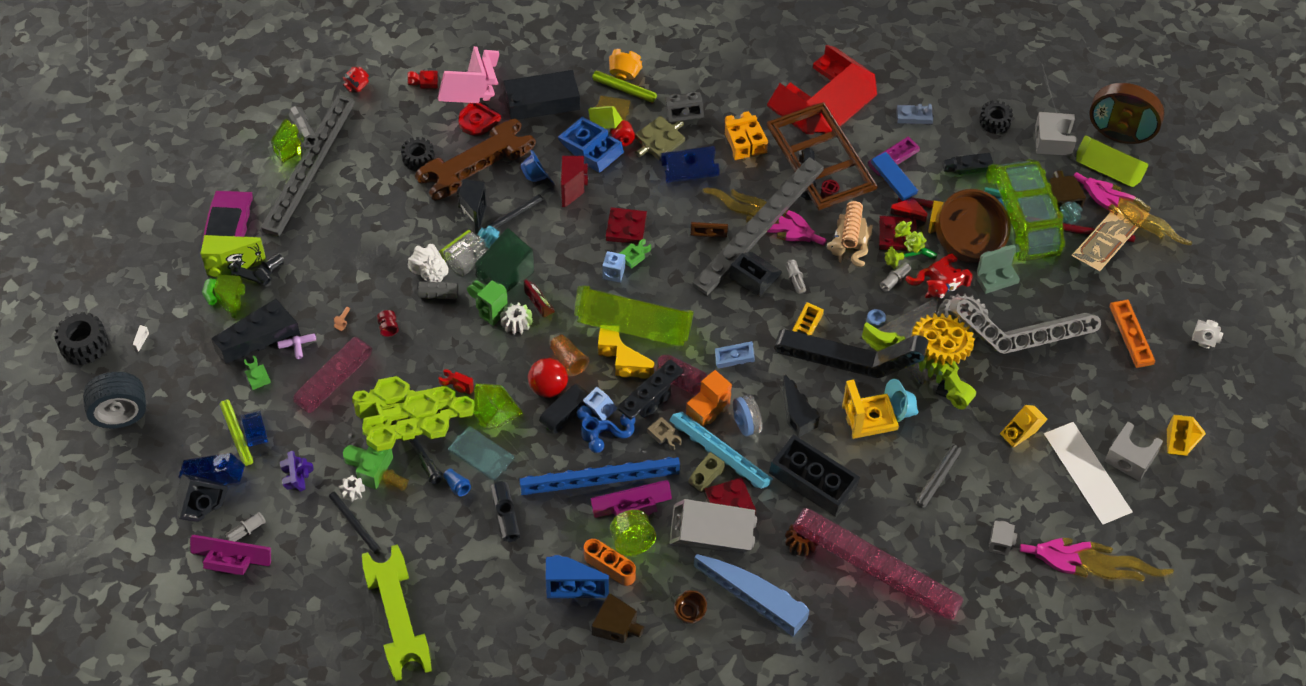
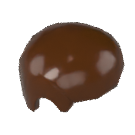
[674,590,707,624]

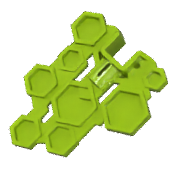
[352,376,476,452]

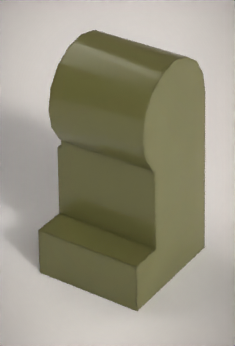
[688,452,725,492]

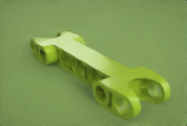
[362,544,432,681]

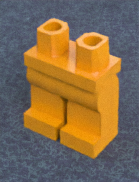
[725,111,768,160]

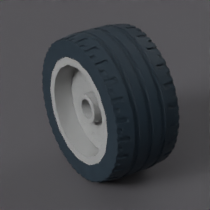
[83,372,146,429]

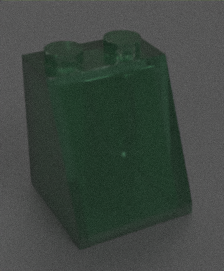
[475,228,534,292]

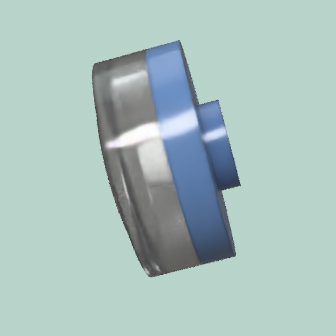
[733,394,762,436]

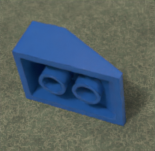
[546,555,609,598]

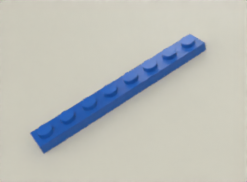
[520,457,680,495]

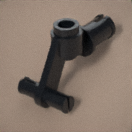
[231,253,284,286]

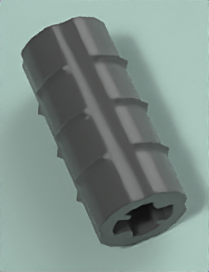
[418,281,458,299]

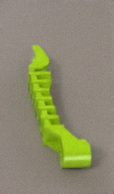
[861,322,976,410]

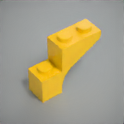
[598,325,654,379]

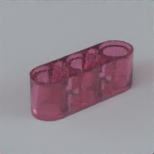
[657,355,708,395]

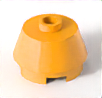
[609,49,642,81]

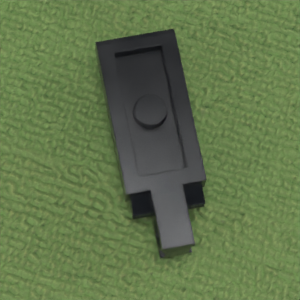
[943,153,995,175]

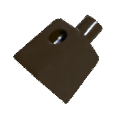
[1047,171,1086,212]
[591,593,645,643]

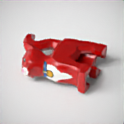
[905,253,972,299]

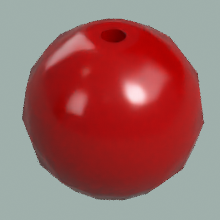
[528,358,568,398]

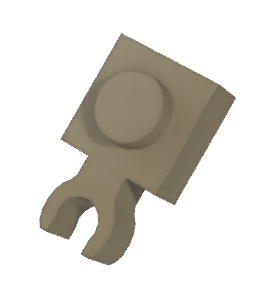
[647,417,681,451]

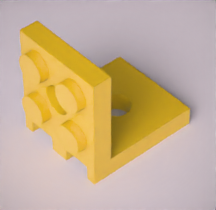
[842,380,899,439]

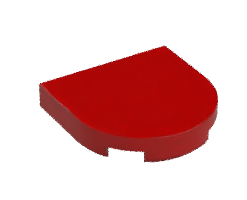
[458,103,501,136]

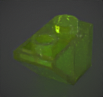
[271,119,301,163]
[214,274,245,318]

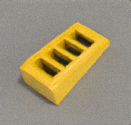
[792,302,824,336]

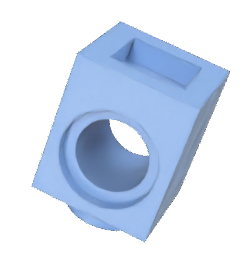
[602,251,625,283]
[583,387,617,420]

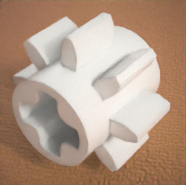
[339,475,365,502]

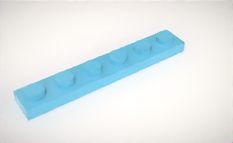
[669,412,773,489]

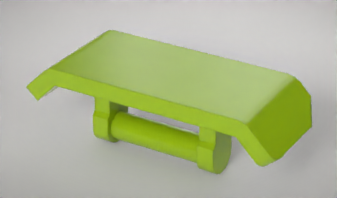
[1076,135,1148,187]

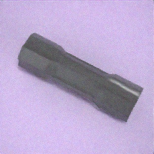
[288,106,318,148]

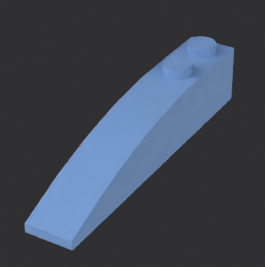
[694,554,809,636]

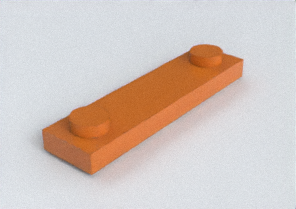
[1109,300,1155,368]

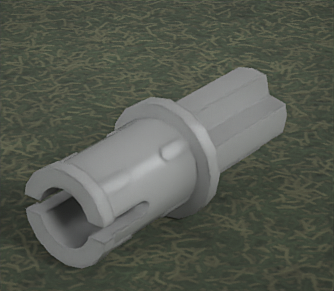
[785,260,806,294]
[880,262,911,292]
[225,512,266,542]

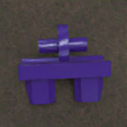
[280,451,314,492]

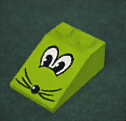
[201,235,266,277]

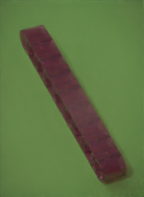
[793,508,964,619]

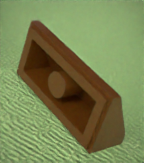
[691,222,728,237]

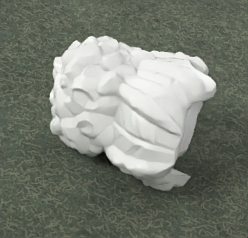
[408,244,449,282]

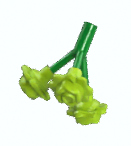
[884,221,937,269]

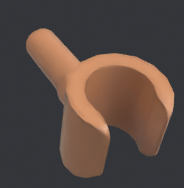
[334,307,350,331]

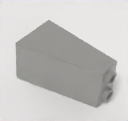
[669,499,757,553]

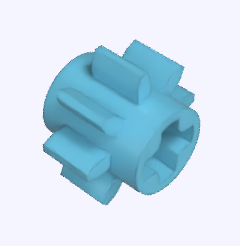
[477,225,501,249]

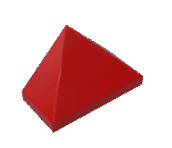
[890,198,928,222]

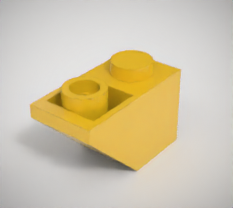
[1000,405,1048,447]

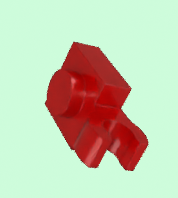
[408,71,438,89]
[438,369,474,395]

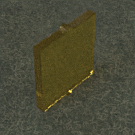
[596,96,631,121]

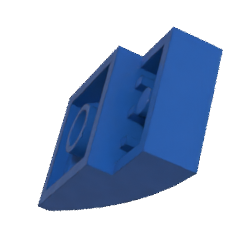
[558,117,624,173]

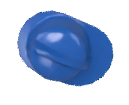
[521,150,555,185]

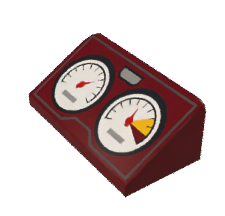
[524,279,555,317]

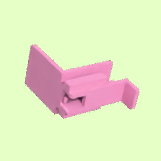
[438,47,499,103]

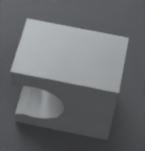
[1035,112,1076,156]
[1104,422,1163,482]

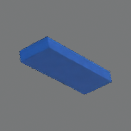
[871,152,918,201]

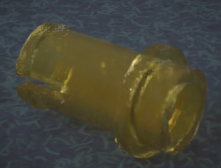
[382,469,409,491]

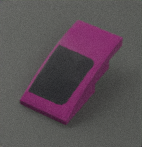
[202,191,253,244]

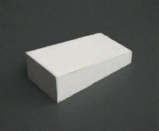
[133,325,149,352]

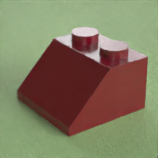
[561,156,588,207]

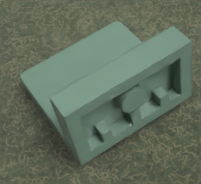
[975,245,1020,294]

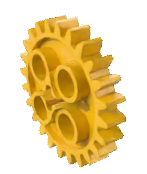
[911,313,975,365]

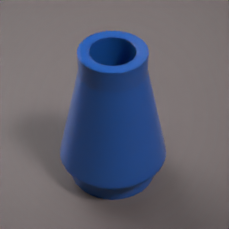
[443,469,471,497]

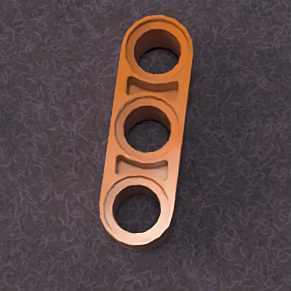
[584,539,636,586]

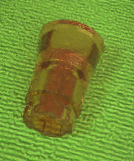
[550,334,590,376]

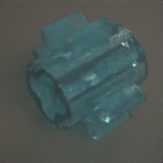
[1059,202,1083,224]

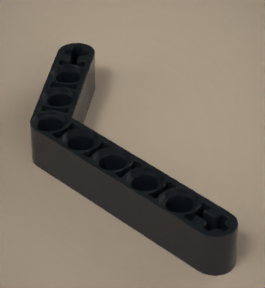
[774,329,928,378]

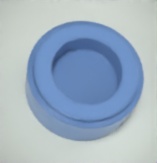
[866,309,886,328]

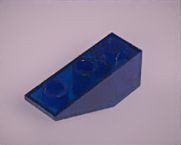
[178,453,245,485]

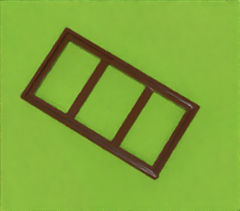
[767,102,878,211]

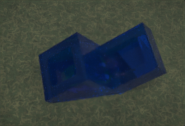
[241,411,268,447]

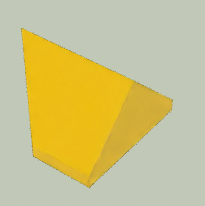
[1167,415,1206,456]

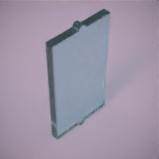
[449,426,515,481]

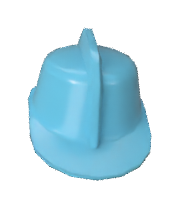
[884,379,918,422]

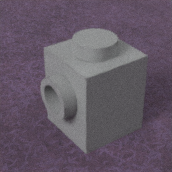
[988,521,1017,556]

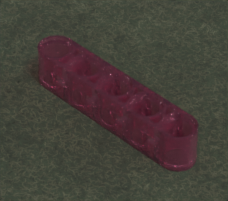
[293,337,372,413]

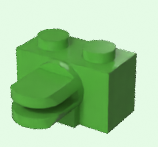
[467,280,508,326]
[343,445,393,489]

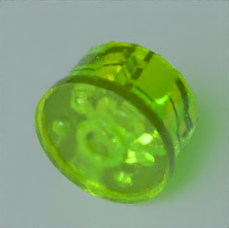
[610,510,656,556]

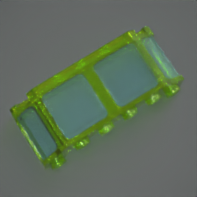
[985,159,1065,262]

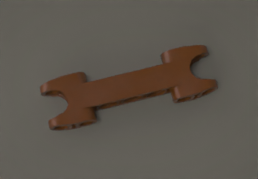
[415,119,536,201]

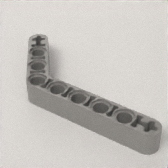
[950,297,1101,354]

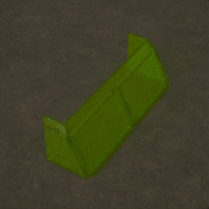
[574,285,694,346]

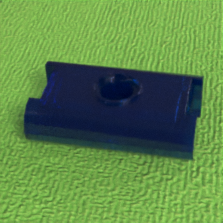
[661,146,720,183]

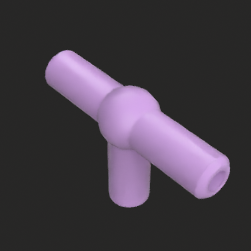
[277,333,316,359]

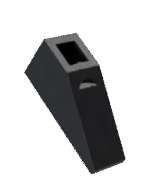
[782,375,820,437]

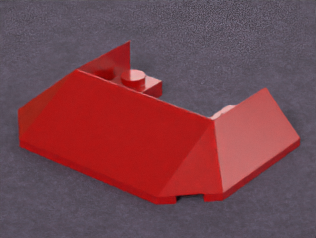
[767,45,877,134]

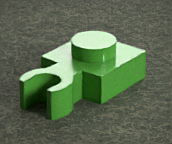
[619,239,651,269]
[244,356,271,390]

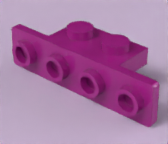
[591,480,672,521]
[190,535,271,575]

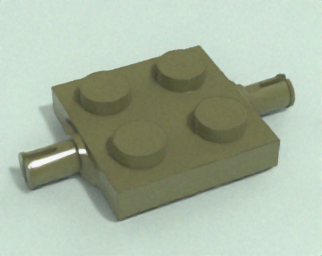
[635,116,685,160]

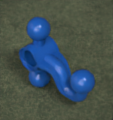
[576,406,636,453]

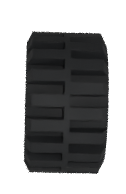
[54,312,108,365]

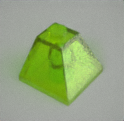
[474,383,523,428]

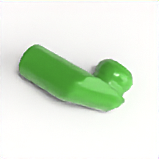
[202,278,219,305]

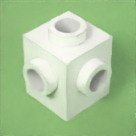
[1192,320,1223,348]

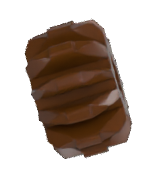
[785,521,820,556]

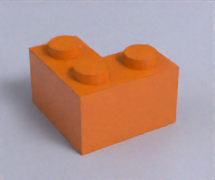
[686,370,732,427]

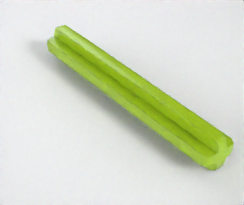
[592,70,657,103]
[220,400,253,466]

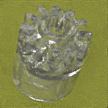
[443,232,489,277]

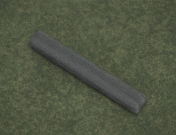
[916,445,961,508]

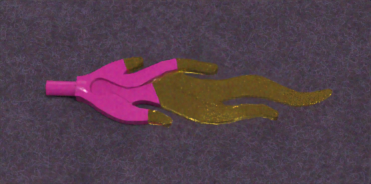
[1073,172,1192,245]
[703,188,827,246]
[1019,538,1174,582]

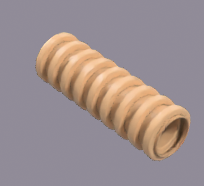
[841,201,863,248]

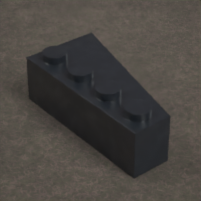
[211,298,301,364]

